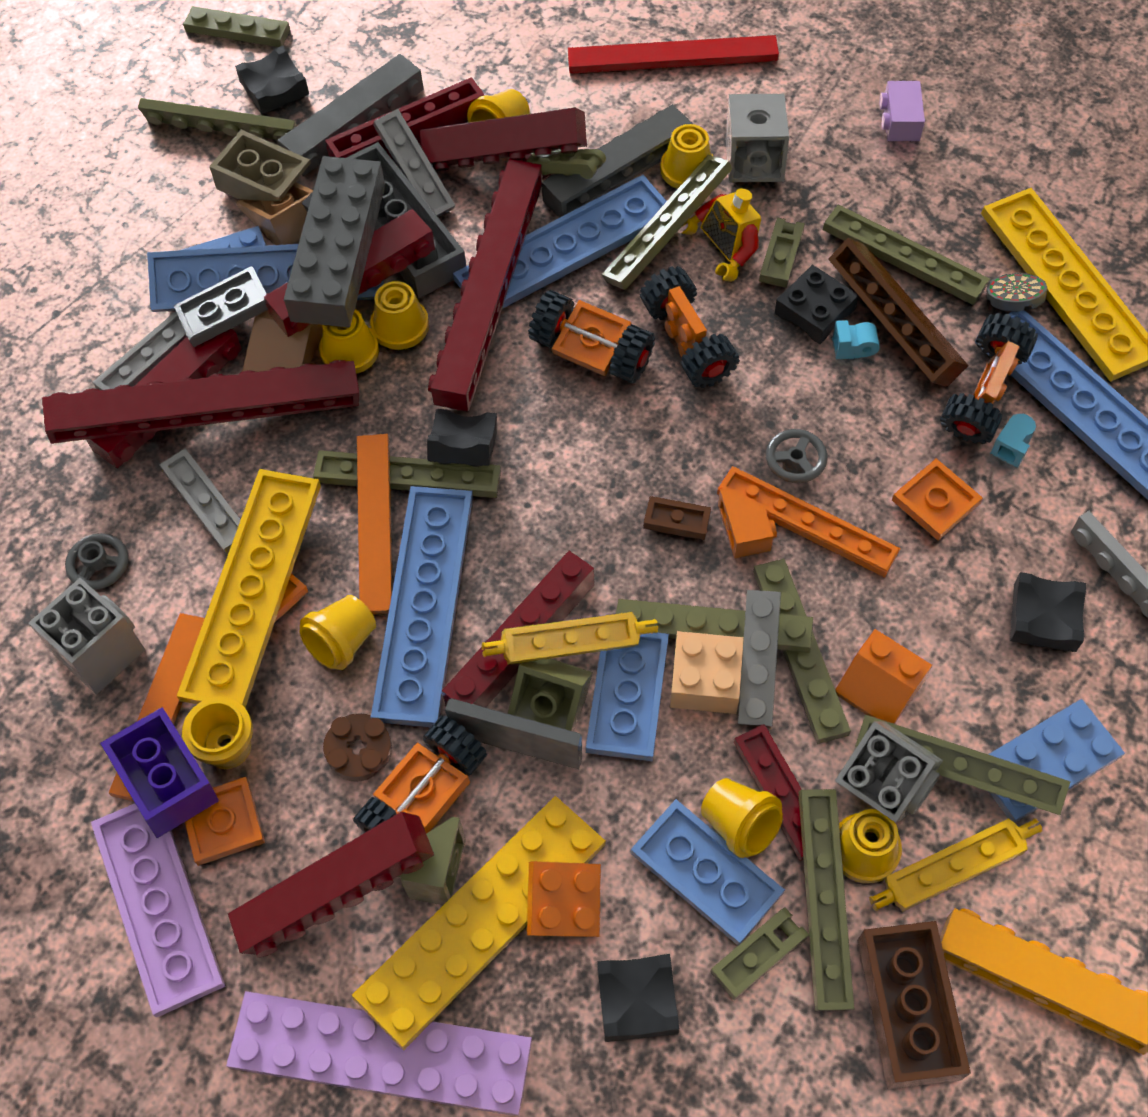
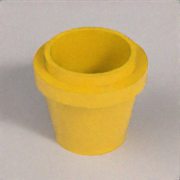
[468,89,530,123]
[660,124,713,189]
[370,281,429,350]
[319,309,379,374]
[299,595,376,670]
[182,697,253,769]
[701,778,783,858]
[839,809,902,884]

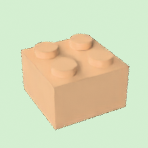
[670,631,744,714]

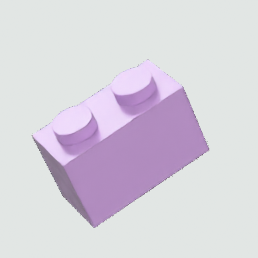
[879,81,925,141]

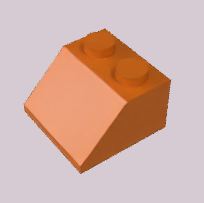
[835,629,932,724]

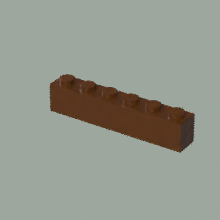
[828,238,969,387]

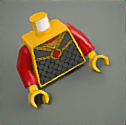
[682,189,761,282]

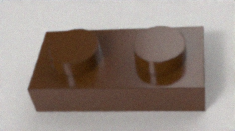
[643,496,711,540]

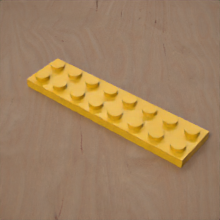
[981,187,1148,382]
[177,469,321,708]
[352,795,606,1051]

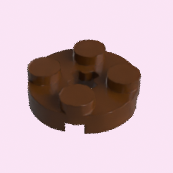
[323,713,392,781]

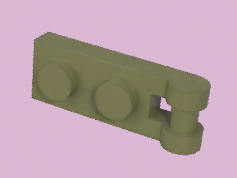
[526,149,606,179]
[759,217,805,288]
[710,907,809,1001]

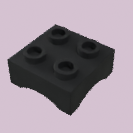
[235,45,309,115]
[774,264,859,344]
[427,409,497,467]
[1010,572,1086,652]
[597,954,680,1042]

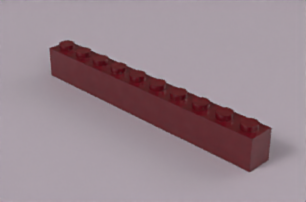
[428,159,543,412]
[42,360,359,444]

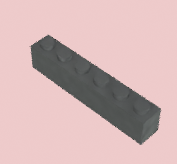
[277,54,424,177]
[542,104,693,218]

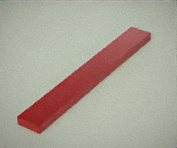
[568,35,779,74]

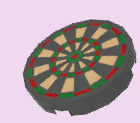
[986,273,1047,312]

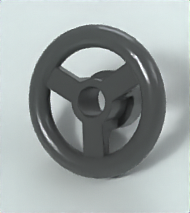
[766,429,828,483]
[65,533,128,590]

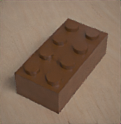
[857,921,971,1090]

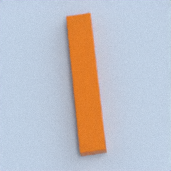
[357,434,393,615]
[717,466,901,578]
[109,613,205,802]

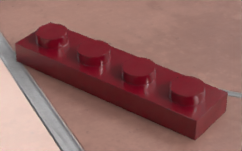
[734,724,803,861]

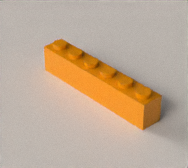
[940,908,1148,1055]

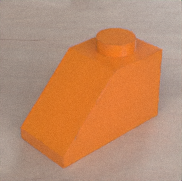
[718,489,777,559]

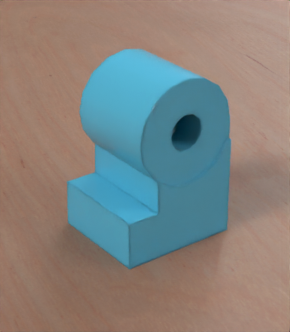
[832,320,880,360]
[990,414,1036,468]

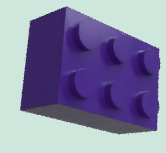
[100,707,219,838]

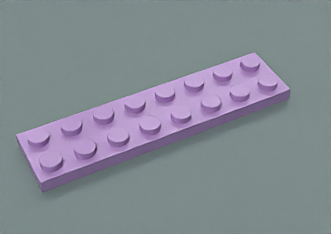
[226,991,532,1117]

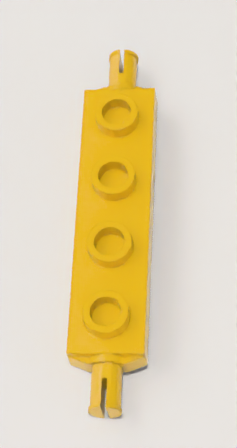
[482,612,658,664]
[869,818,1043,912]

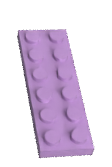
[91,803,226,1018]

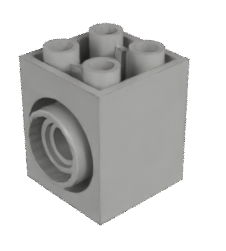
[725,94,789,182]
[28,578,146,695]
[835,721,943,823]

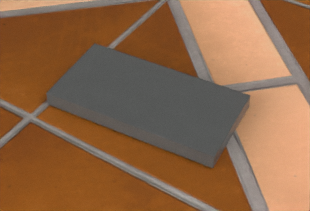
[445,698,582,770]

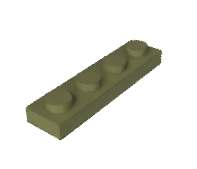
[183,6,290,47]

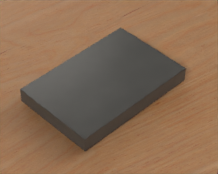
[174,266,268,348]

